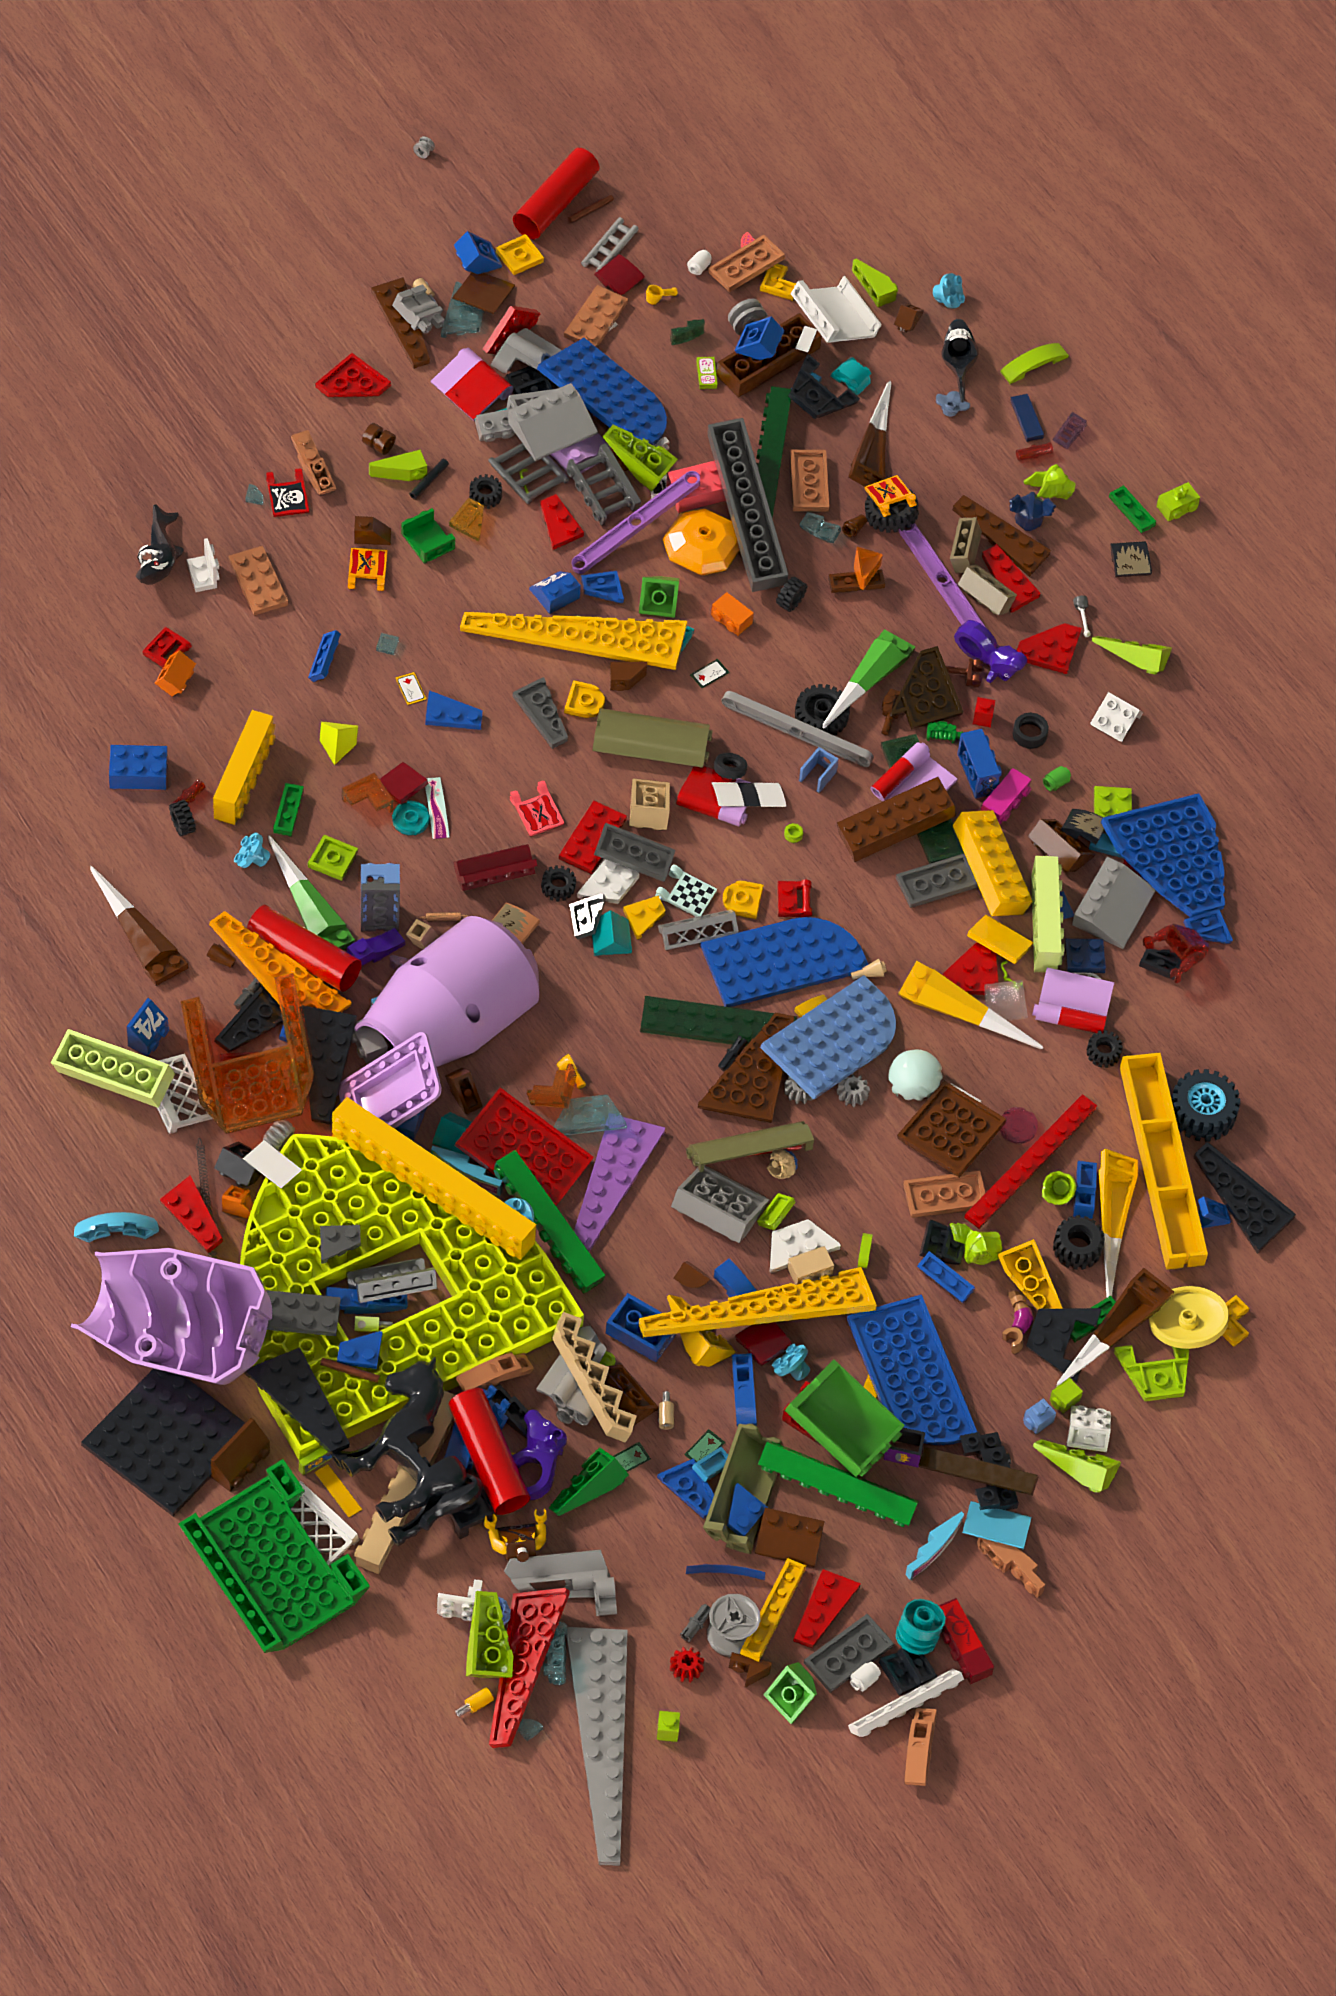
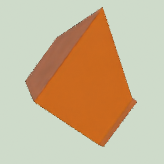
[853,546,883,590]
[222,1185,253,1219]

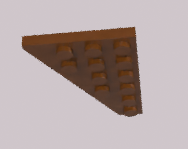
[698,1012,794,1123]

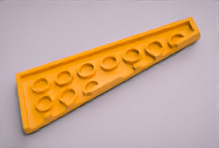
[209,911,352,1031]

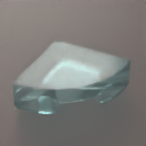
[245,484,264,505]
[518,1719,544,1741]

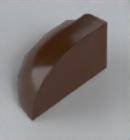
[673,1261,710,1288]

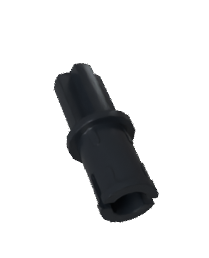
[718,1036,748,1071]

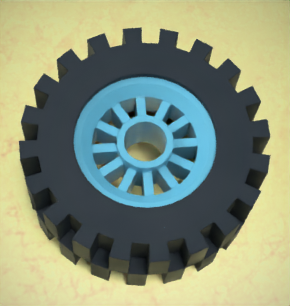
[1171,1069,1240,1142]

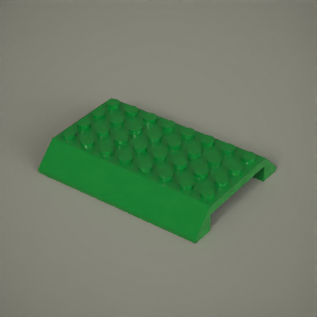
[178,1459,370,1653]

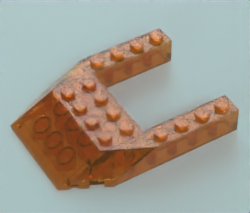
[180,973,314,1134]

